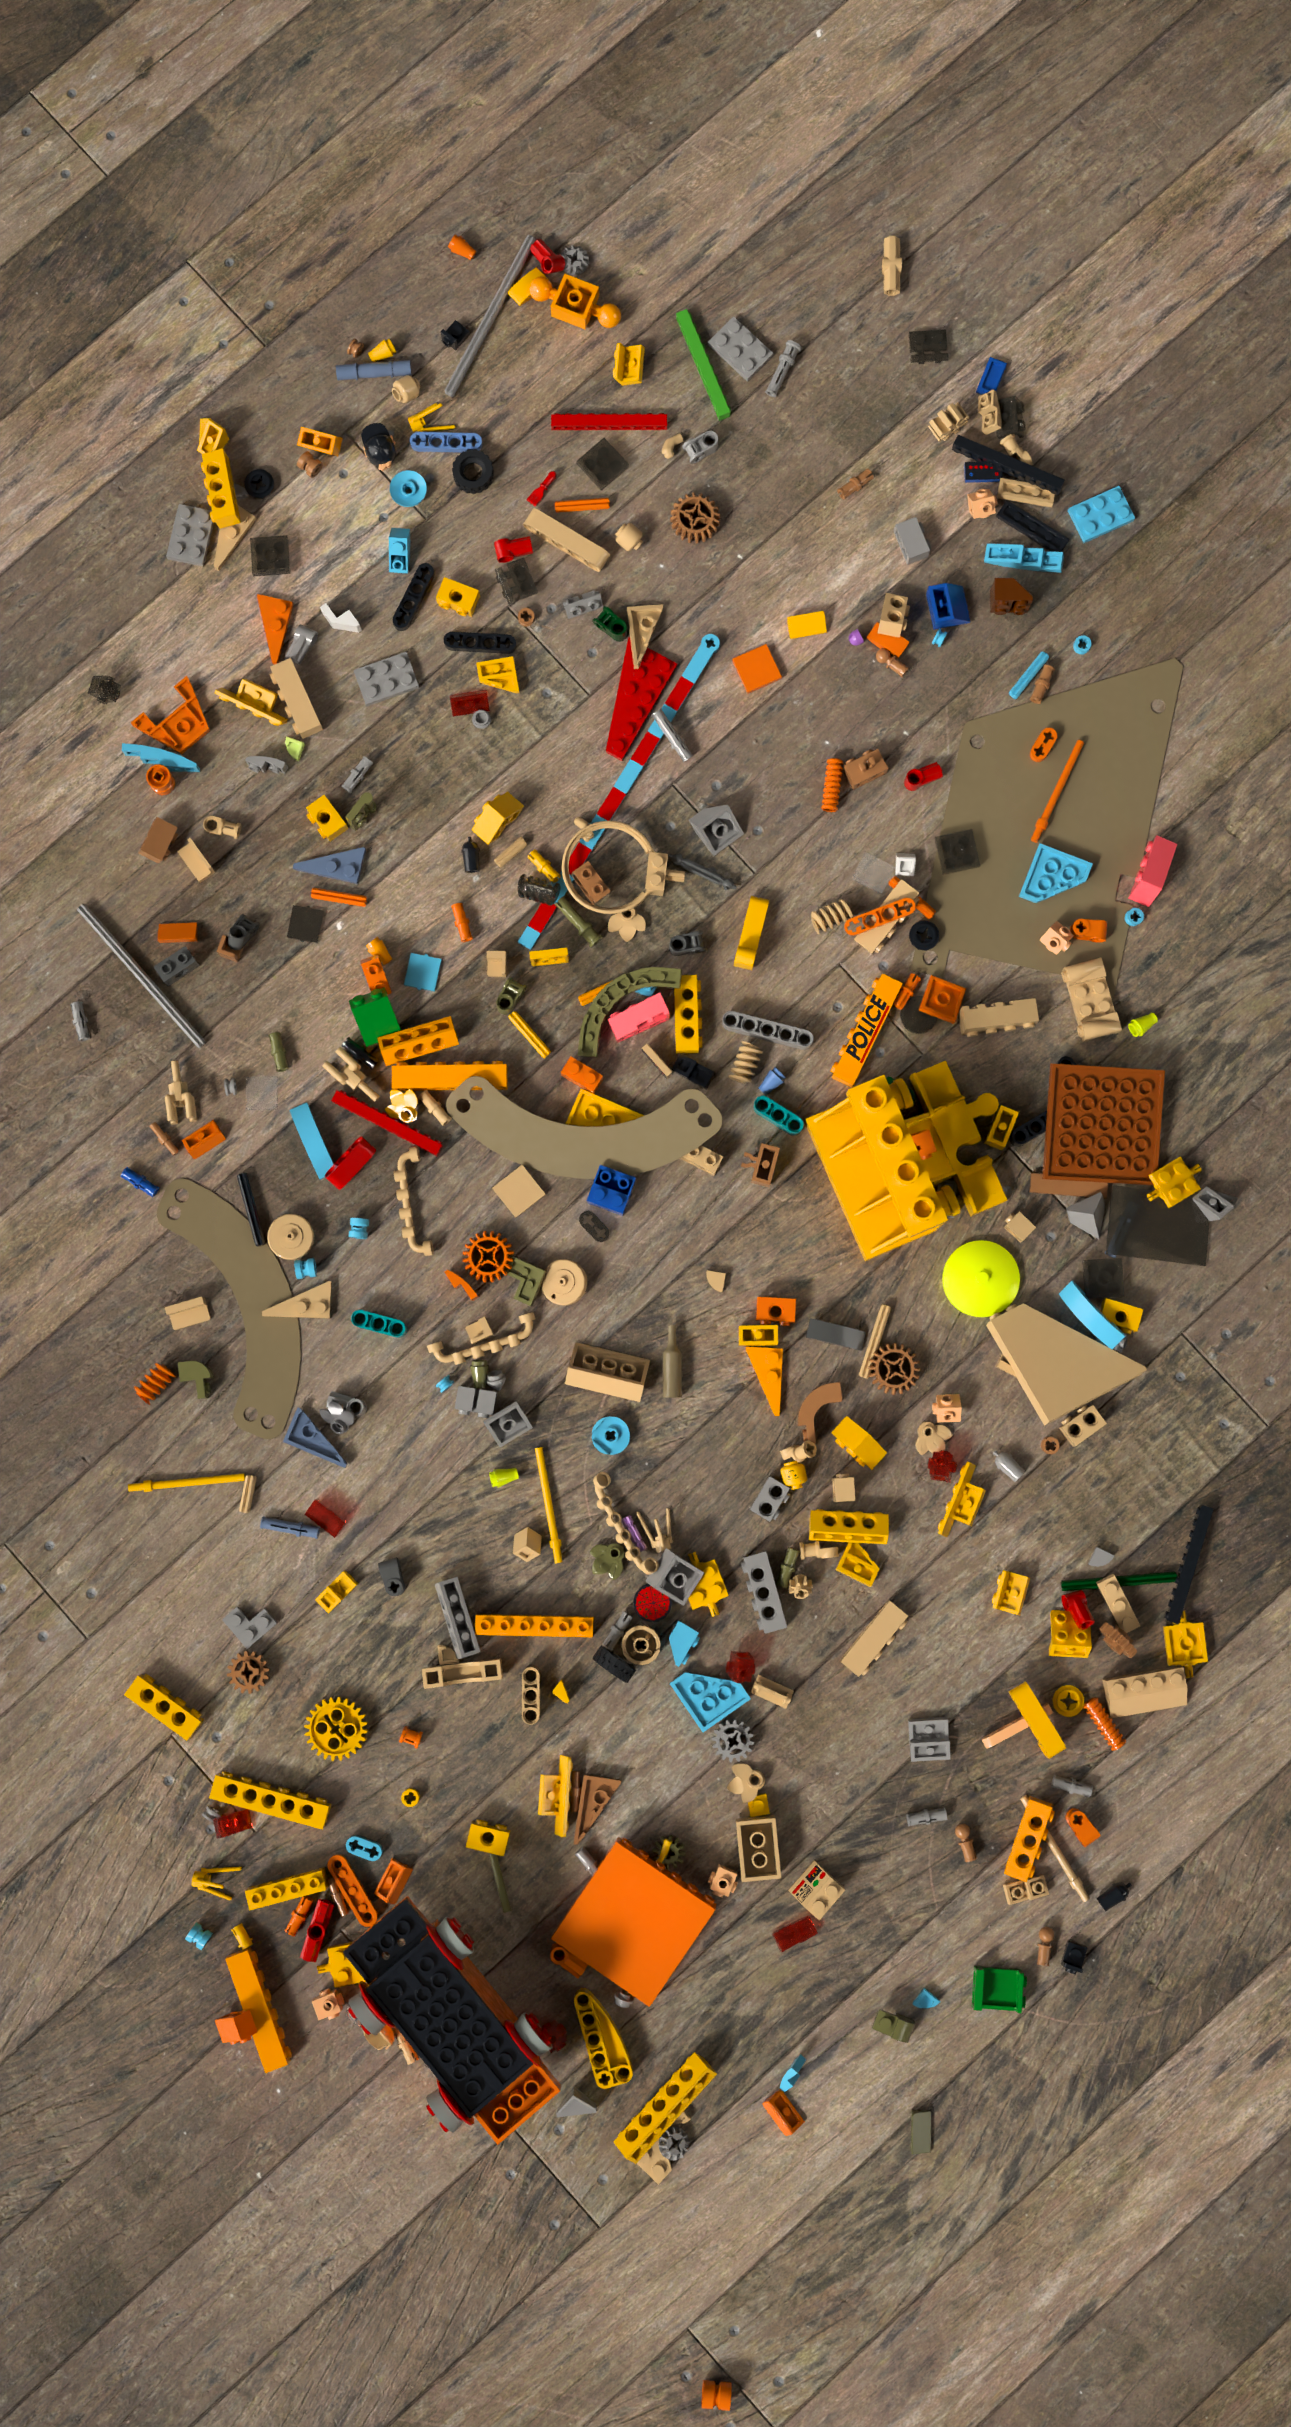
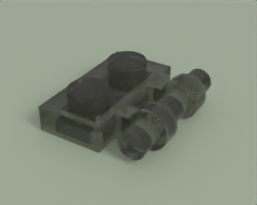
[908,329,948,364]
[495,557,538,604]

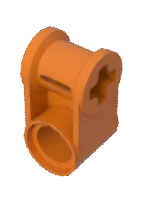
[1069,919,1107,943]
[1065,1808,1101,1848]

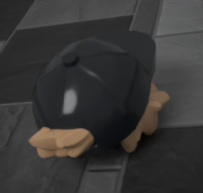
[361,423,396,471]

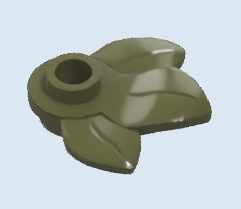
[590,1543,624,1580]

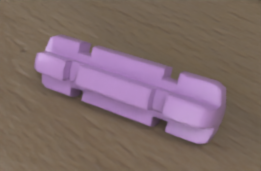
[621,1515,646,1552]

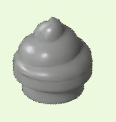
[486,1370,506,1391]

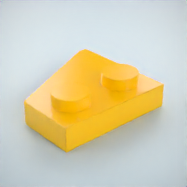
[476,656,519,694]
[835,1542,879,1587]

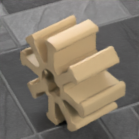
[928,402,969,442]

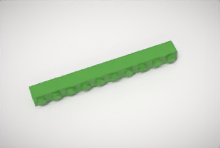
[676,309,731,421]

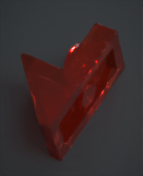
[213,1809,253,1839]

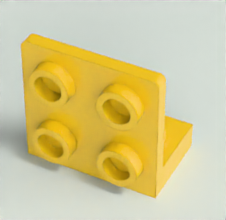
[1049,1610,1092,1658]

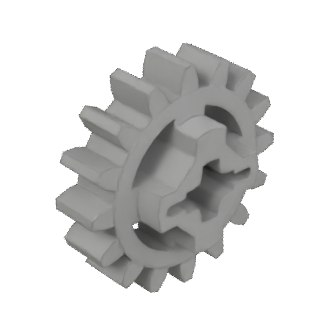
[711,1719,754,1763]

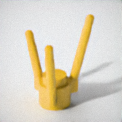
[408,403,456,432]
[192,1867,242,1900]

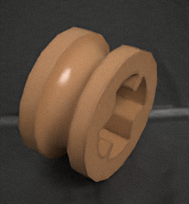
[347,339,364,358]
[518,608,535,627]
[1041,1437,1059,1454]

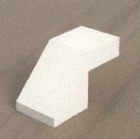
[320,603,362,633]

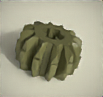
[652,1835,686,1870]

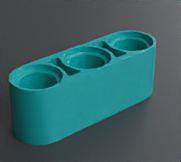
[753,1096,804,1136]
[351,1310,407,1338]

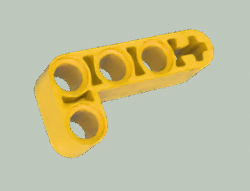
[734,896,769,970]
[1009,1681,1066,1759]

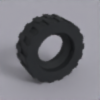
[452,449,494,494]
[592,1645,636,1683]

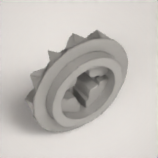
[560,245,589,275]
[659,2127,690,2161]

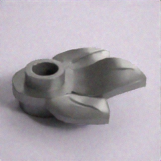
[319,1400,355,1434]

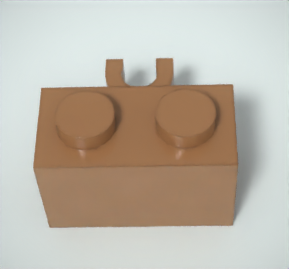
[843,749,888,790]
[741,1143,780,1187]

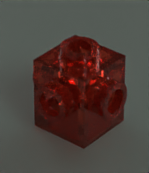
[928,1450,957,1483]
[726,1651,755,1683]
[541,2020,568,2053]

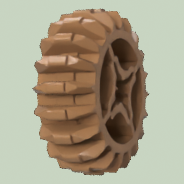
[670,492,720,544]
[868,1343,921,1395]

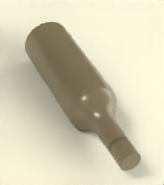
[663,1325,682,1398]

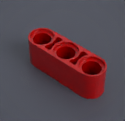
[324,1136,376,1190]

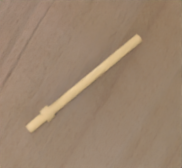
[1020,1795,1090,1902]

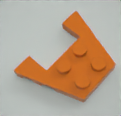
[131,676,210,755]

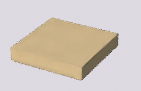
[492,1165,546,1218]

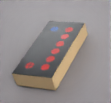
[642,1044,672,1079]

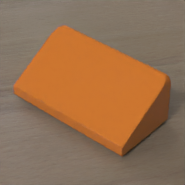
[158,922,198,943]
[182,1120,226,1159]
[374,1858,413,1904]
[762,2089,805,2136]

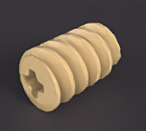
[811,899,853,935]
[728,1041,763,1084]

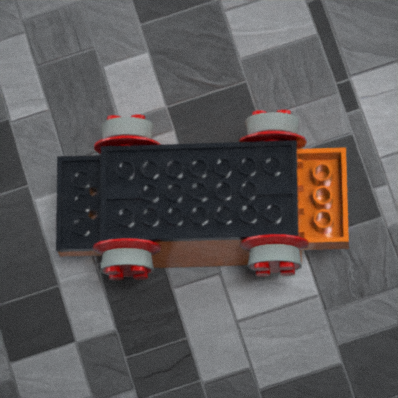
[343,1896,561,2145]

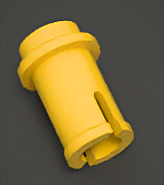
[231,1923,253,1950]

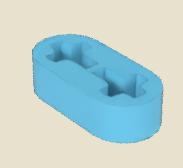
[346,1835,383,1861]

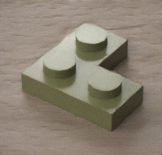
[505,1255,547,1306]

